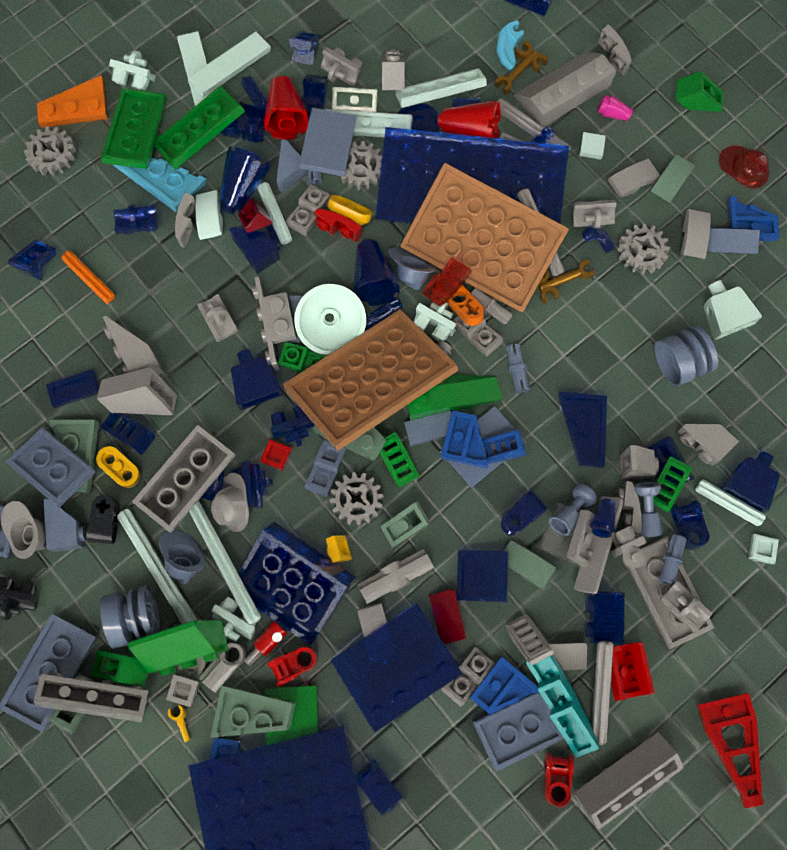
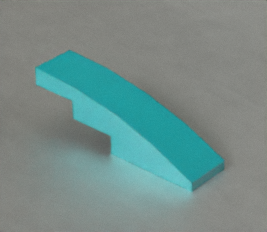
[525,655,600,758]

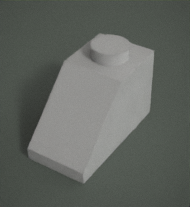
[619,445,659,480]

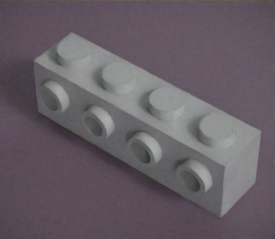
[34,672,148,722]
[574,732,684,830]

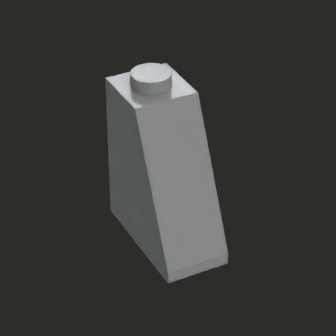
[97,367,177,415]

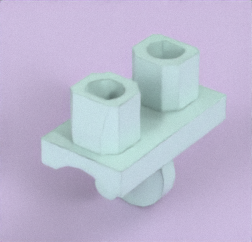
[109,50,156,91]
[414,301,456,342]
[211,597,257,642]

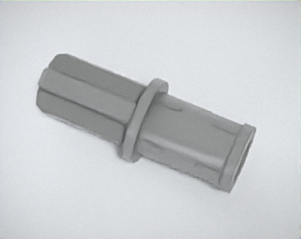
[471,288,513,324]

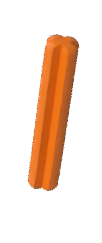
[61,250,115,304]

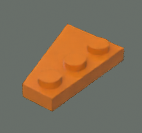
[37,75,108,128]

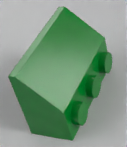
[128,620,228,676]

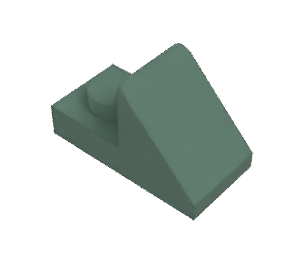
[380,501,430,548]

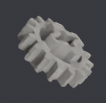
[24,127,76,176]
[338,141,386,191]
[617,224,670,275]
[330,472,383,527]

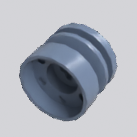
[654,325,718,387]
[100,585,160,649]

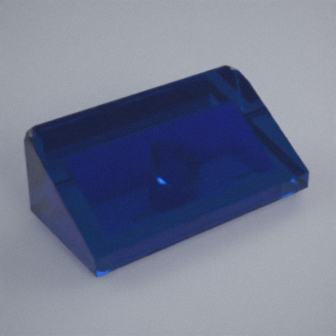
[647,436,695,491]

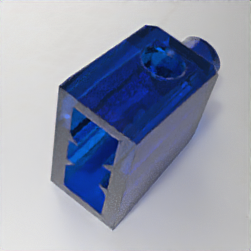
[231,349,283,411]
[720,451,780,513]
[355,758,407,816]

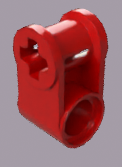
[267,647,318,688]
[543,752,574,807]

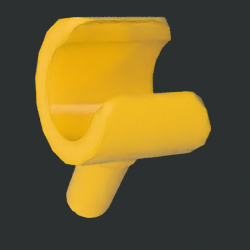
[168,705,190,742]

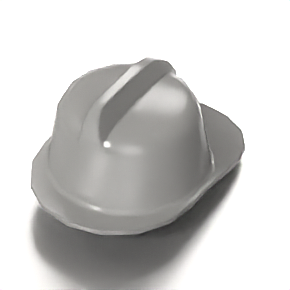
[211,473,249,532]
[1,501,47,559]

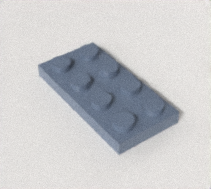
[0,614,98,732]

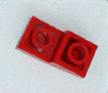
[314,209,362,243]

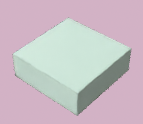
[579,132,606,159]
[748,534,779,564]

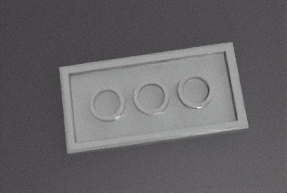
[627,536,715,650]

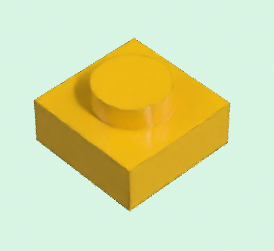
[326,535,352,563]

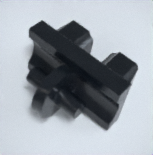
[0,576,38,620]

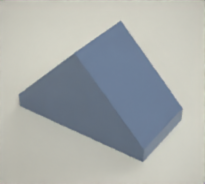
[277,140,308,192]

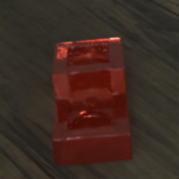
[422,257,472,307]

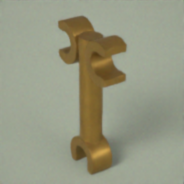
[495,41,548,95]
[538,260,595,304]

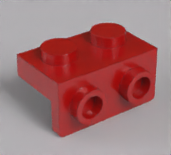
[611,642,655,701]

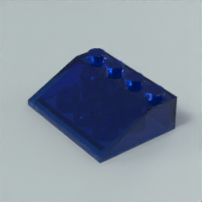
[229,522,356,646]
[331,603,463,732]

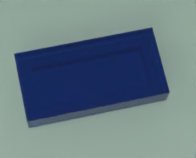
[46,370,99,408]

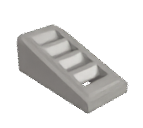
[506,615,554,666]

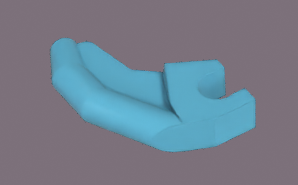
[496,20,524,71]

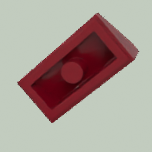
[238,198,273,233]
[429,589,467,645]

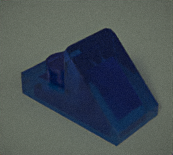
[289,31,321,65]
[302,74,328,117]
[8,240,56,281]

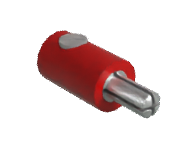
[244,621,287,666]

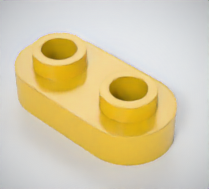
[327,195,373,225]
[96,446,141,488]

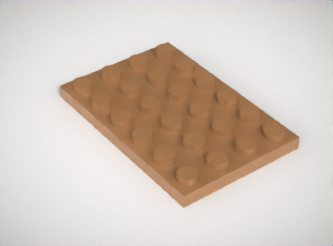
[400,163,569,313]
[283,309,458,451]

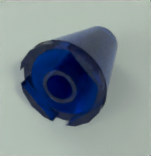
[218,146,271,215]
[353,239,400,306]

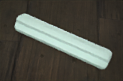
[257,182,292,245]
[695,479,766,526]

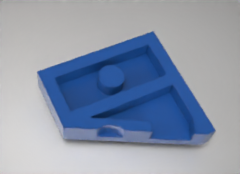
[727,196,780,241]
[469,657,539,715]

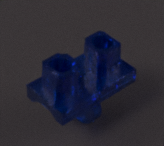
[113,205,158,235]
[270,406,315,447]
[233,461,274,509]

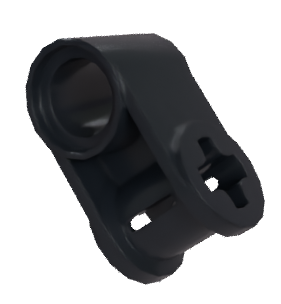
[86,495,120,544]

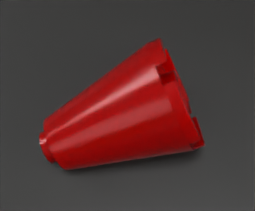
[264,76,309,140]
[438,101,501,148]

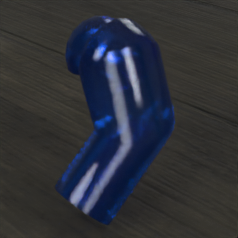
[582,226,616,253]

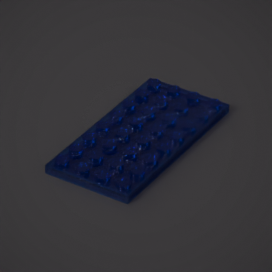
[375,127,569,224]

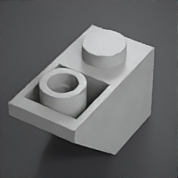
[382,49,405,90]
[676,424,739,466]

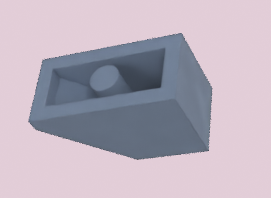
[44,499,87,552]

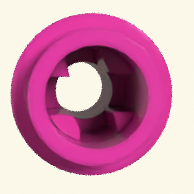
[597,95,633,122]

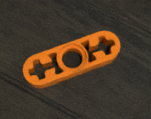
[434,273,484,326]

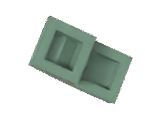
[650,154,695,204]
[498,540,556,590]

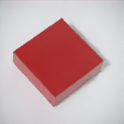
[260,439,292,471]

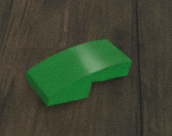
[278,342,327,373]

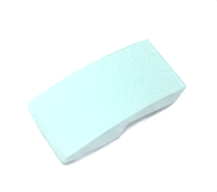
[196,190,223,240]

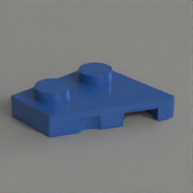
[441,411,489,469]

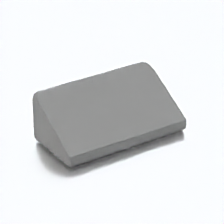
[534,643,587,670]

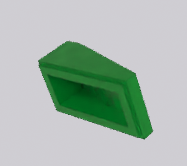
[379,432,420,489]
[653,456,693,513]

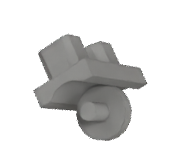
[321,47,362,87]
[572,199,616,228]
[197,294,238,342]
[611,526,647,569]
[659,581,713,633]

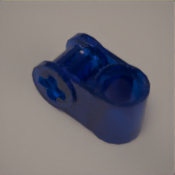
[501,491,548,536]
[671,500,710,550]

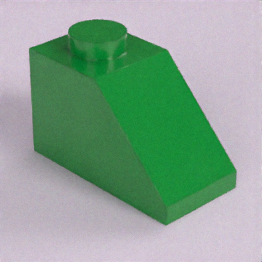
[675,71,723,112]
[92,650,149,686]

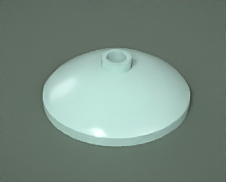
[294,284,366,355]

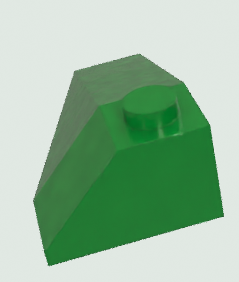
[406,374,502,421]

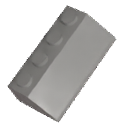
[514,51,616,127]
[132,425,236,533]

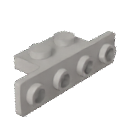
[252,276,297,371]
[566,496,624,594]

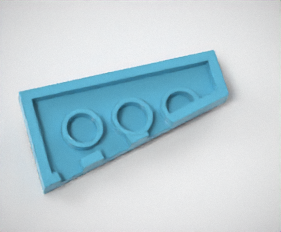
[113,157,207,212]

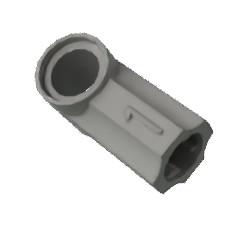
[199,643,247,693]

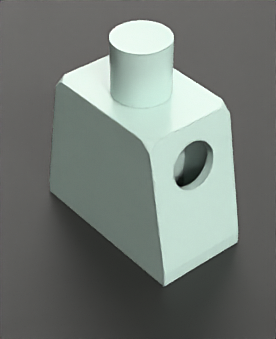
[704,280,762,341]

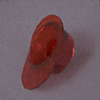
[719,145,769,189]

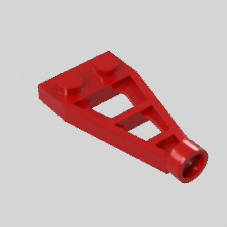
[697,693,765,808]

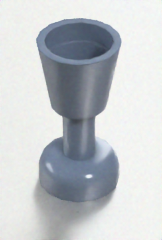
[635,482,663,537]
[549,484,597,536]

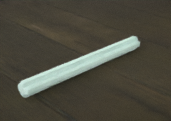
[189,500,261,625]
[117,509,197,624]

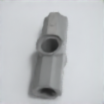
[357,549,434,604]

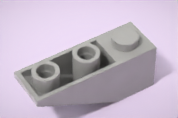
[103,316,164,375]

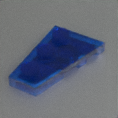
[558,392,607,468]

